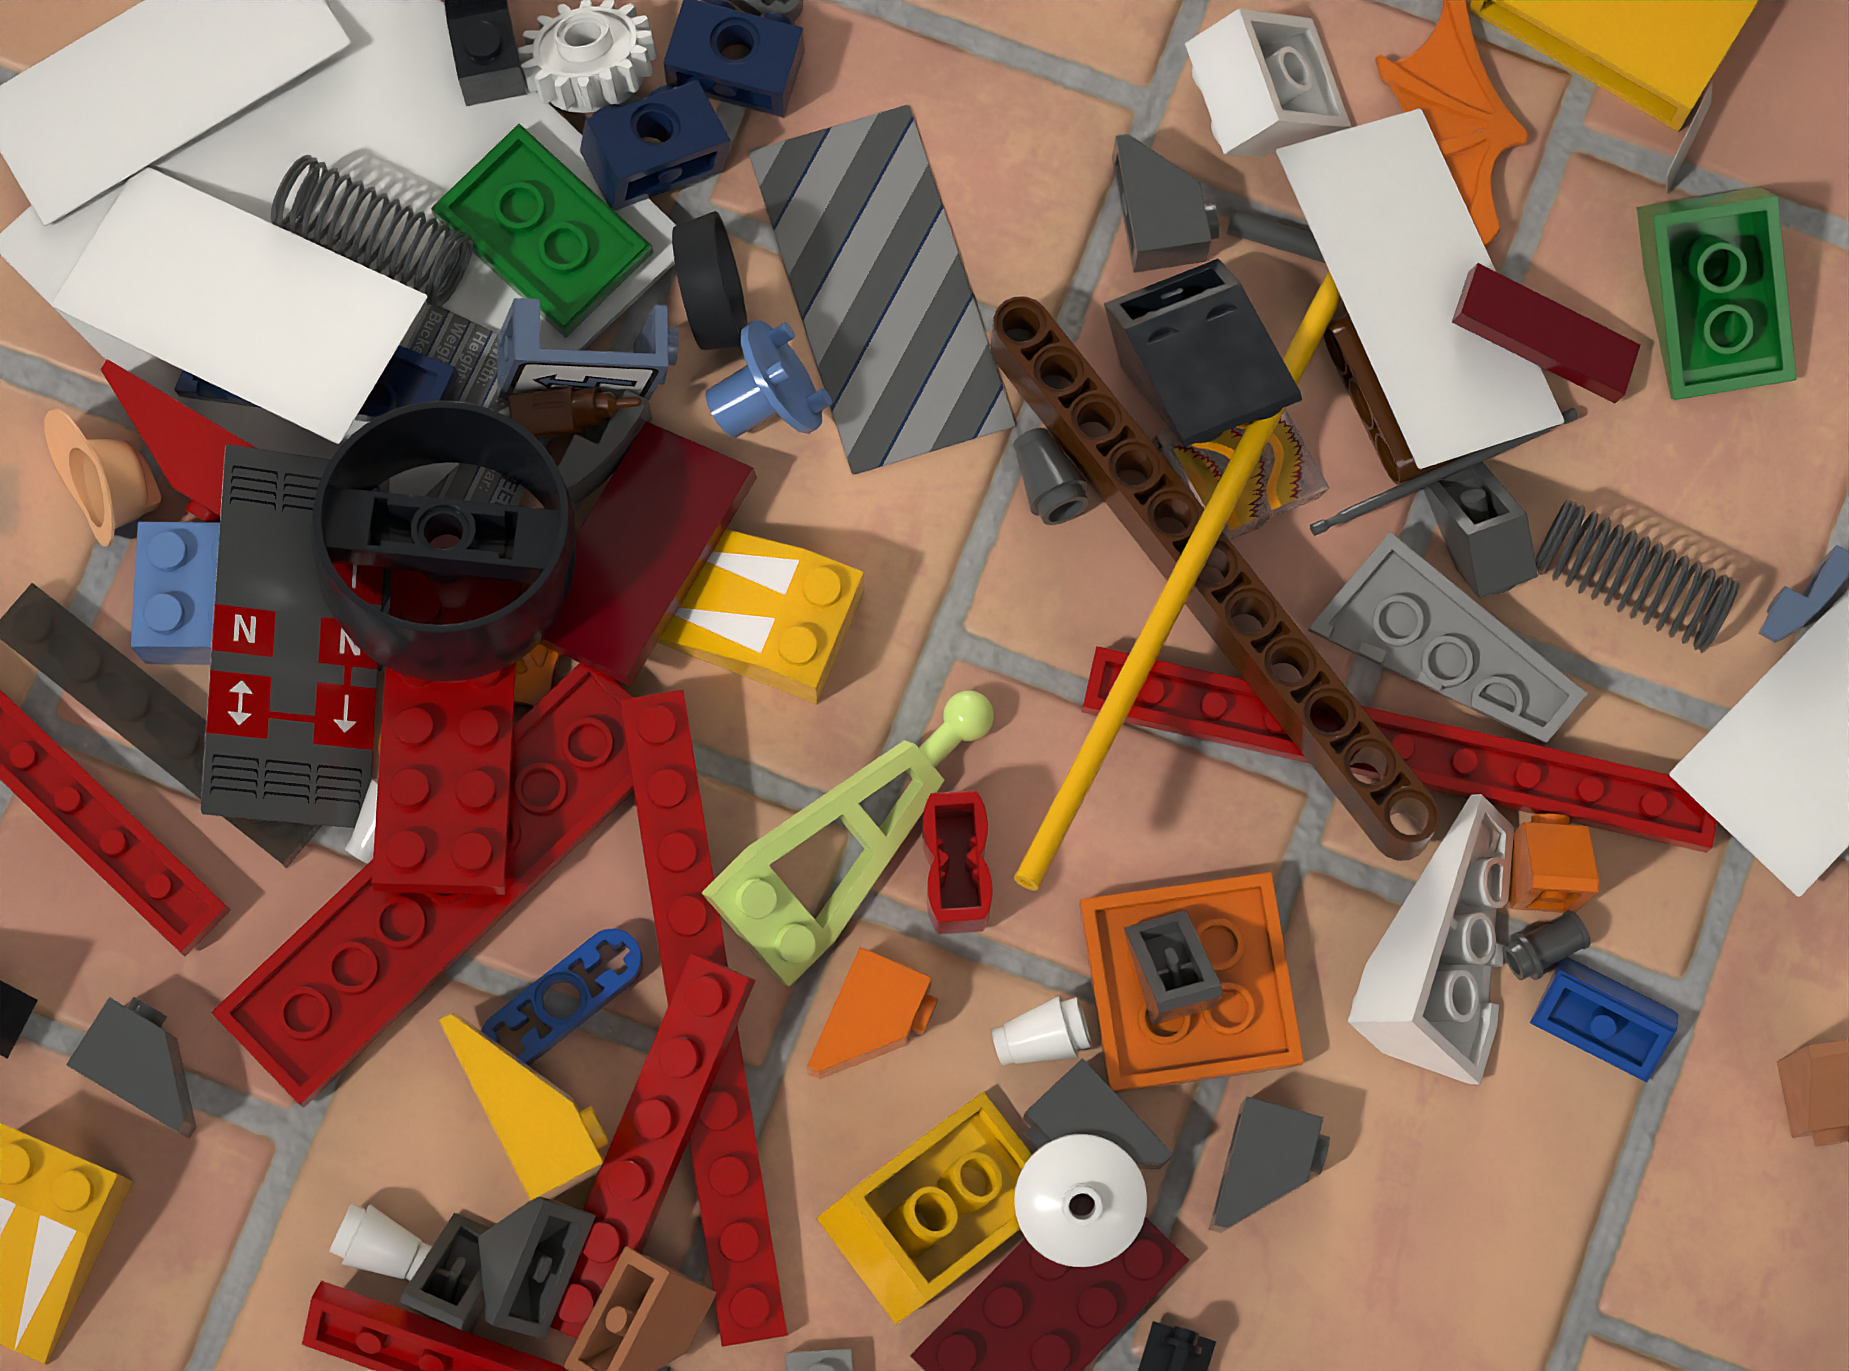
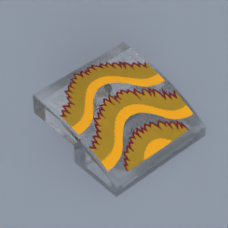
[1152,409,1330,540]

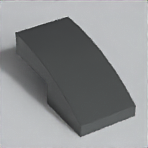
[558,390,652,506]

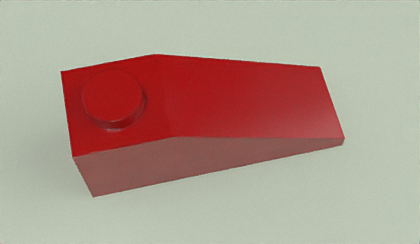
[100,359,258,523]

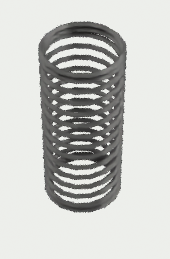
[270,155,473,308]
[1535,499,1740,653]

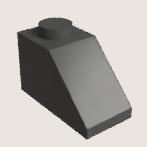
[1112,134,1219,273]
[1423,462,1538,598]
[66,997,196,1138]
[1023,1058,1174,1170]
[1209,1096,1330,1233]

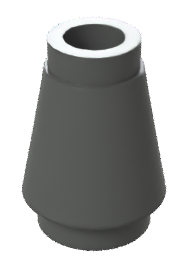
[1013,428,1089,525]

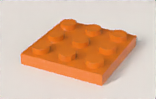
[1079,872,1304,1093]

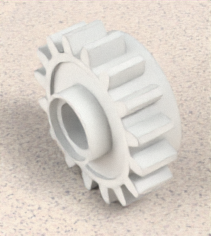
[518,0,657,113]

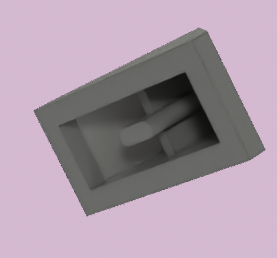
[1124,910,1223,1026]
[478,1196,596,1340]
[400,1213,490,1334]

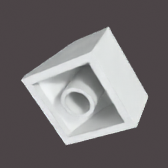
[1185,8,1352,158]

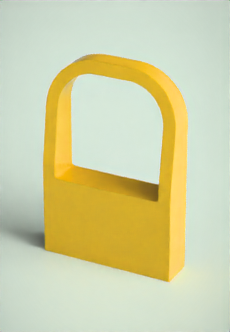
[1468,0,1760,132]

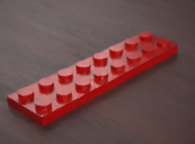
[211,663,634,1108]

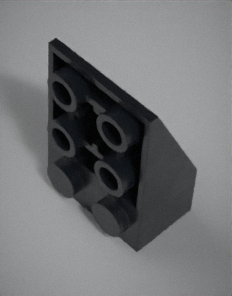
[1104,258,1302,447]

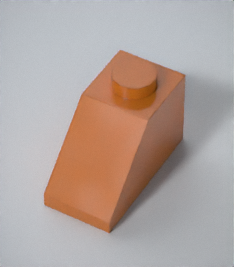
[1510,814,1599,913]
[807,947,938,1079]

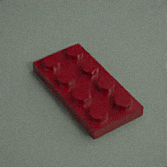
[910,1193,1189,1371]

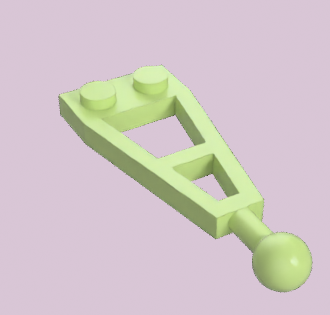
[701,690,994,987]

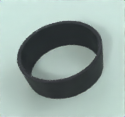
[672,211,748,350]

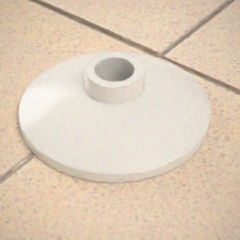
[1014,1134,1147,1267]

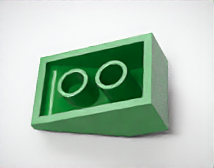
[1637,187,1797,400]

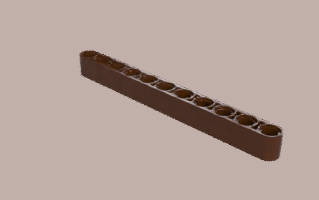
[990,296,1440,861]

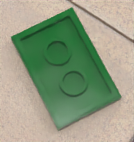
[431,124,653,338]

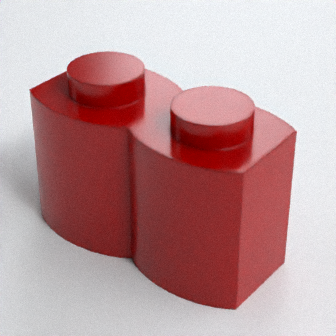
[922,790,993,934]

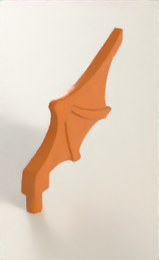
[1375,0,1528,249]

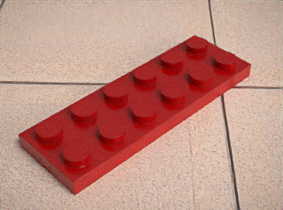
[371,534,521,895]

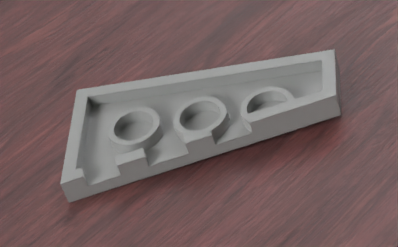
[1308,532,1588,745]

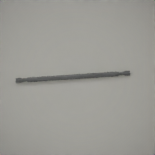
[1310,408,1578,536]

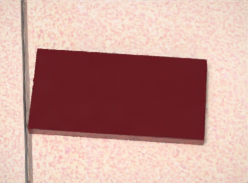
[539,421,757,686]

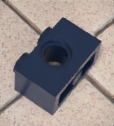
[663,0,804,118]
[580,80,730,211]

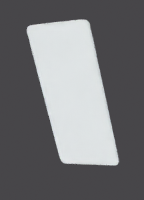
[1666,82,1713,194]

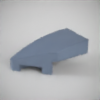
[1758,545,1849,643]

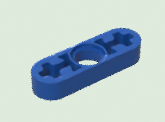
[481,929,643,1066]

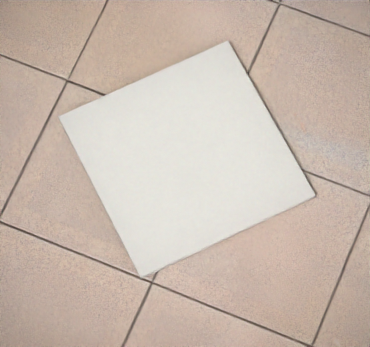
[0,0,677,496]

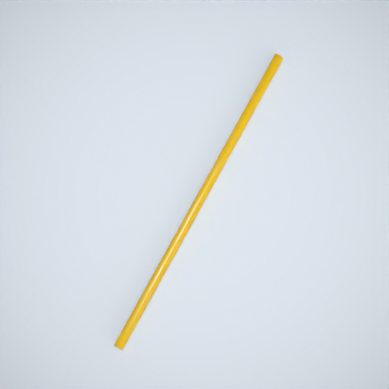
[1014,270,1342,891]

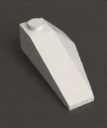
[1348,794,1514,1084]

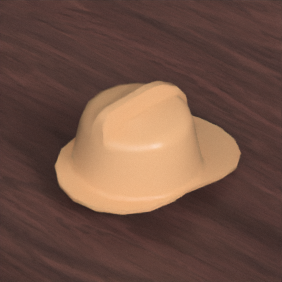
[44,409,161,546]

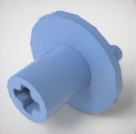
[706,320,832,438]

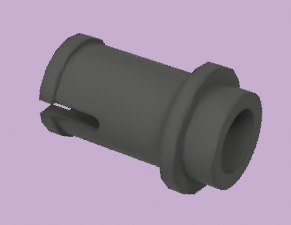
[1502,910,1591,981]

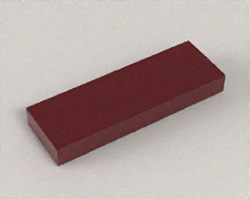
[1452,263,1641,404]

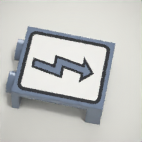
[497,298,678,400]

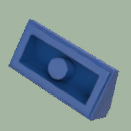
[1530,957,1679,1082]

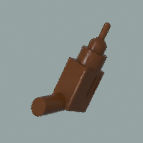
[501,387,642,479]

